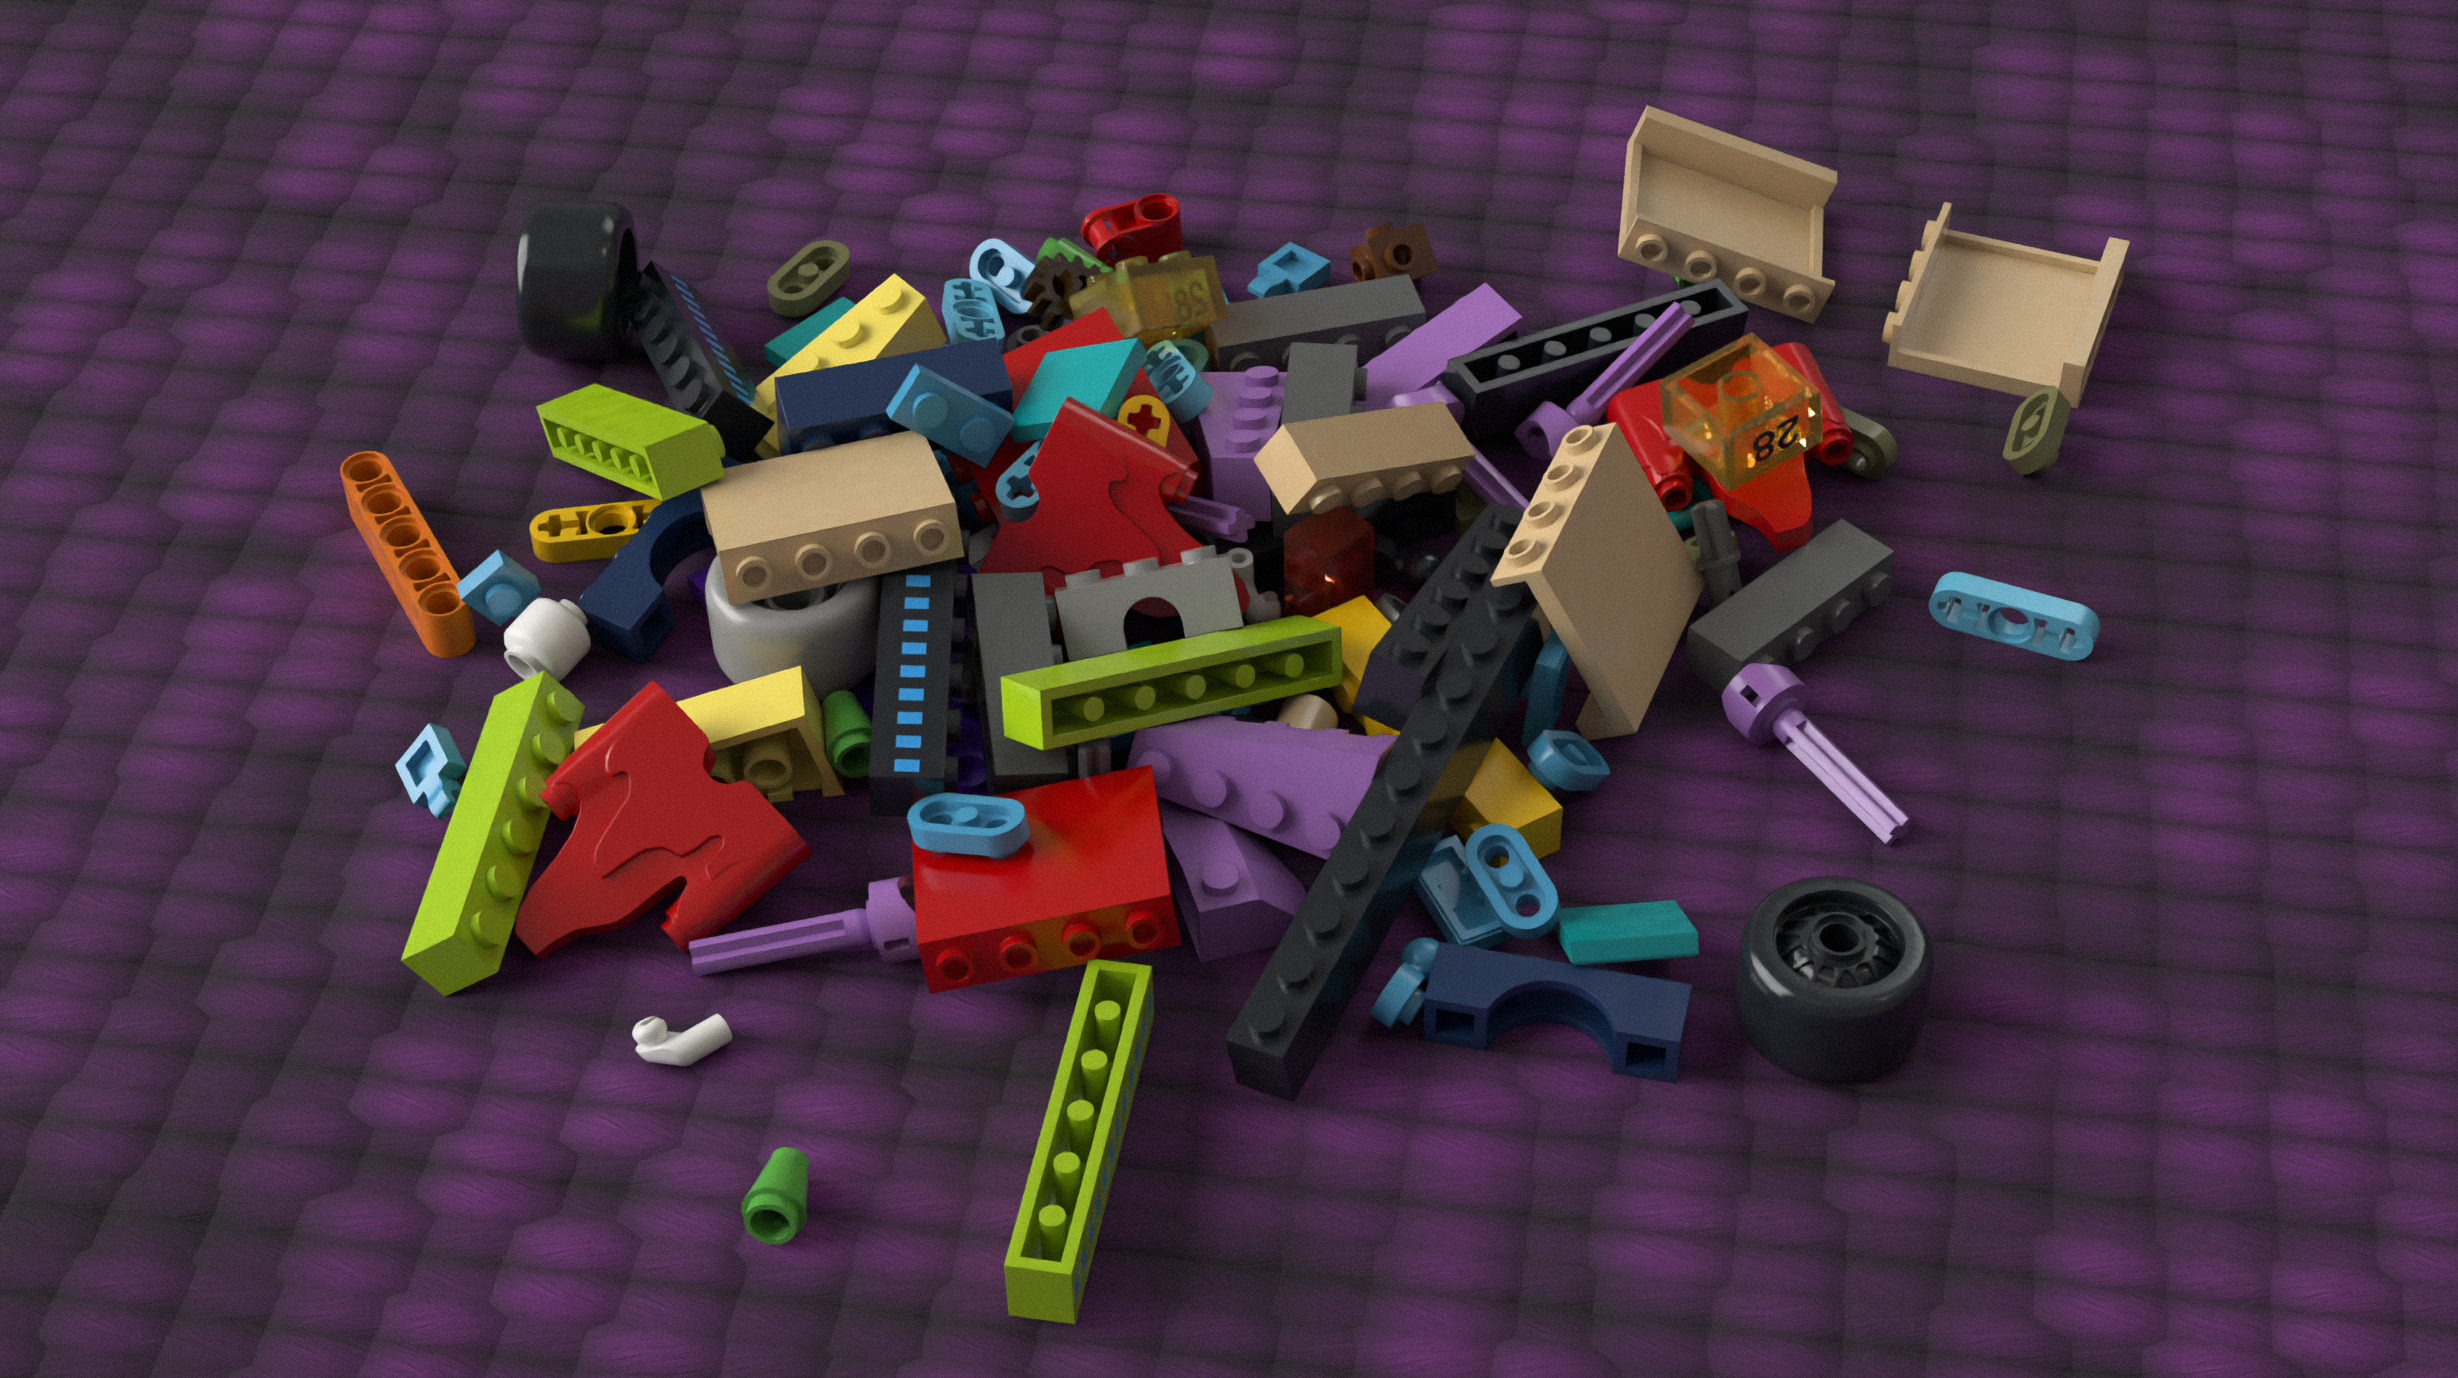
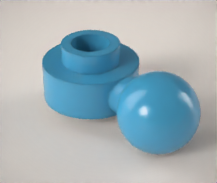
[1369,937,1439,1030]

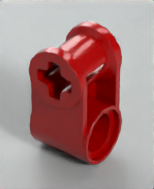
[1080,193,1184,274]

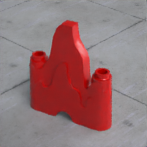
[1605,342,1854,553]
[967,396,1251,647]
[515,680,813,961]

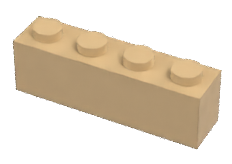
[1253,401,1477,515]

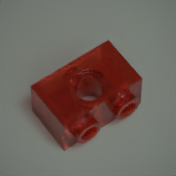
[1284,506,1374,618]

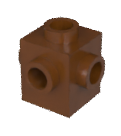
[1349,221,1440,290]

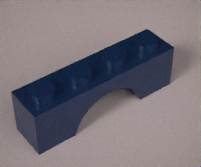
[576,456,744,666]
[1423,942,1692,1084]

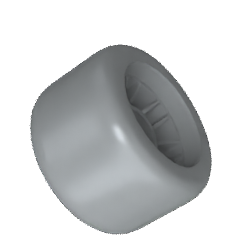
[705,554,883,701]

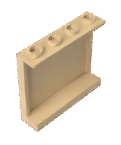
[1618,105,1837,324]
[1882,202,2130,409]
[1490,422,1705,741]
[699,430,964,606]

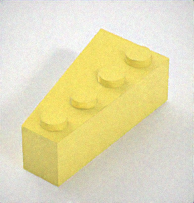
[754,274,947,460]
[574,665,845,803]

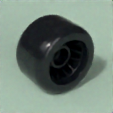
[515,199,639,361]
[1734,876,1935,1083]

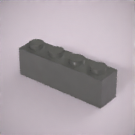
[1203,274,1426,372]
[1272,342,1368,540]
[1684,518,1894,697]
[966,572,1077,796]

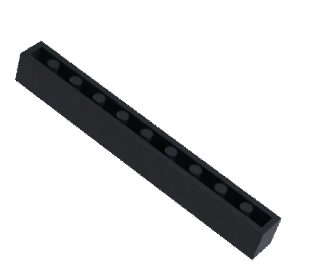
[1224,576,1551,1102]

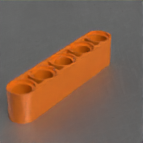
[340,451,477,658]

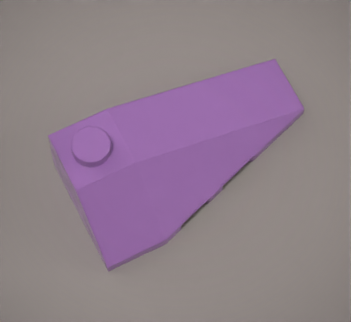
[1159,796,1307,963]

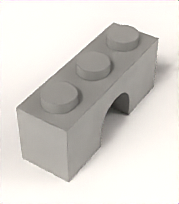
[1055,545,1244,662]

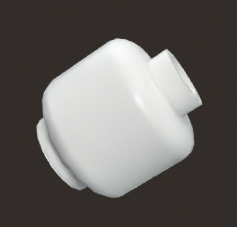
[504,598,591,682]

